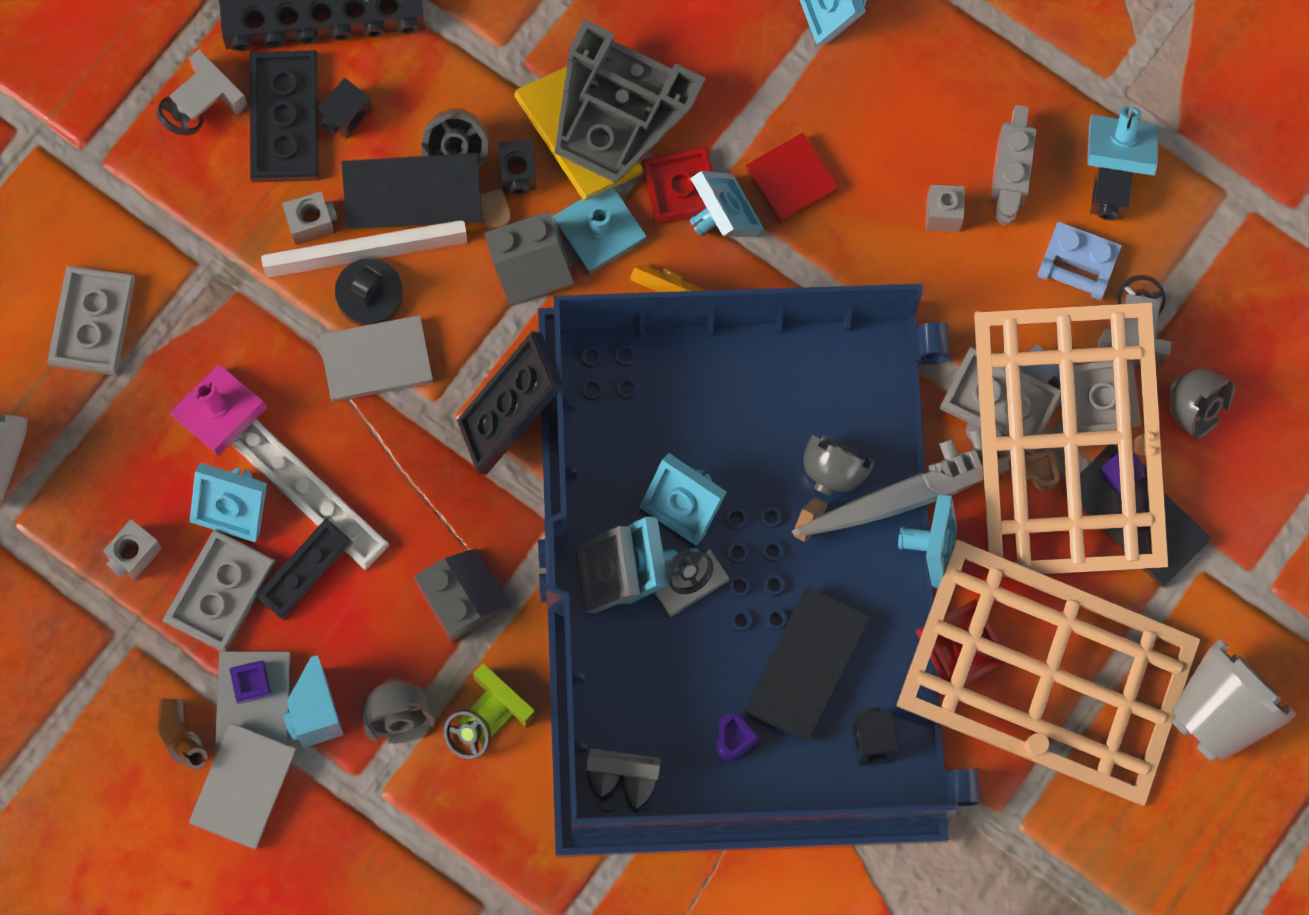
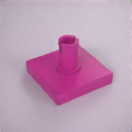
[170,364,267,456]

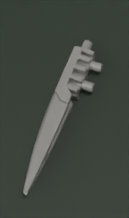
[792,428,1011,536]

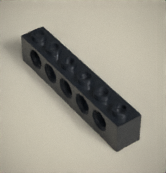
[219,0,425,51]

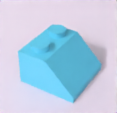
[283,655,344,748]

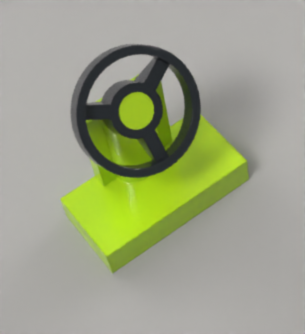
[444,664,535,759]

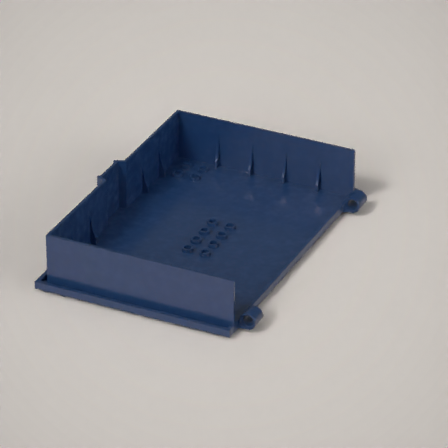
[538,284,981,857]

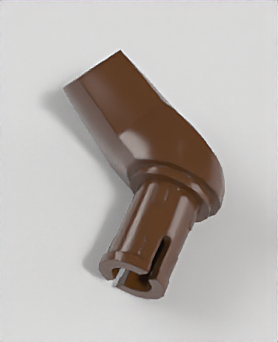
[157,698,208,770]

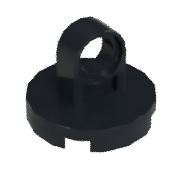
[335,258,403,326]

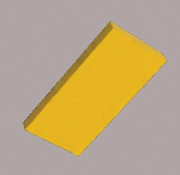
[514,66,643,202]

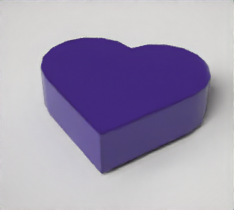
[716,713,760,762]

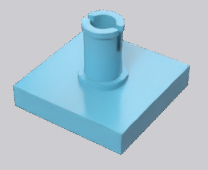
[800,0,866,45]
[1087,106,1158,176]
[690,171,764,238]
[553,188,646,275]
[639,453,727,546]
[190,463,267,542]
[898,495,958,589]
[620,517,678,604]

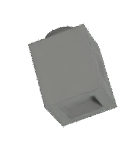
[926,185,965,232]
[282,191,337,245]
[103,519,162,580]

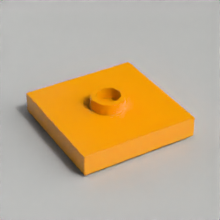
[630,264,707,292]

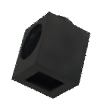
[318,78,373,139]
[498,139,536,195]
[1090,167,1133,221]
[852,707,898,766]

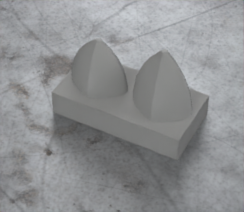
[586,748,661,809]

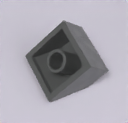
[485,212,575,306]
[414,548,512,643]

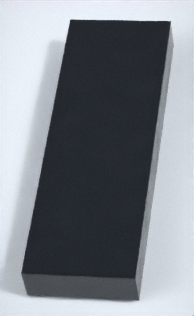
[256,518,353,620]

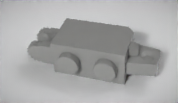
[990,105,1037,226]

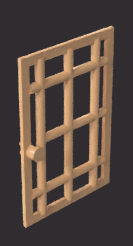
[974,303,1168,576]
[896,540,1200,806]

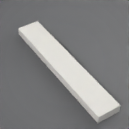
[261,220,467,278]
[231,419,390,571]

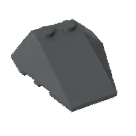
[555,19,706,183]

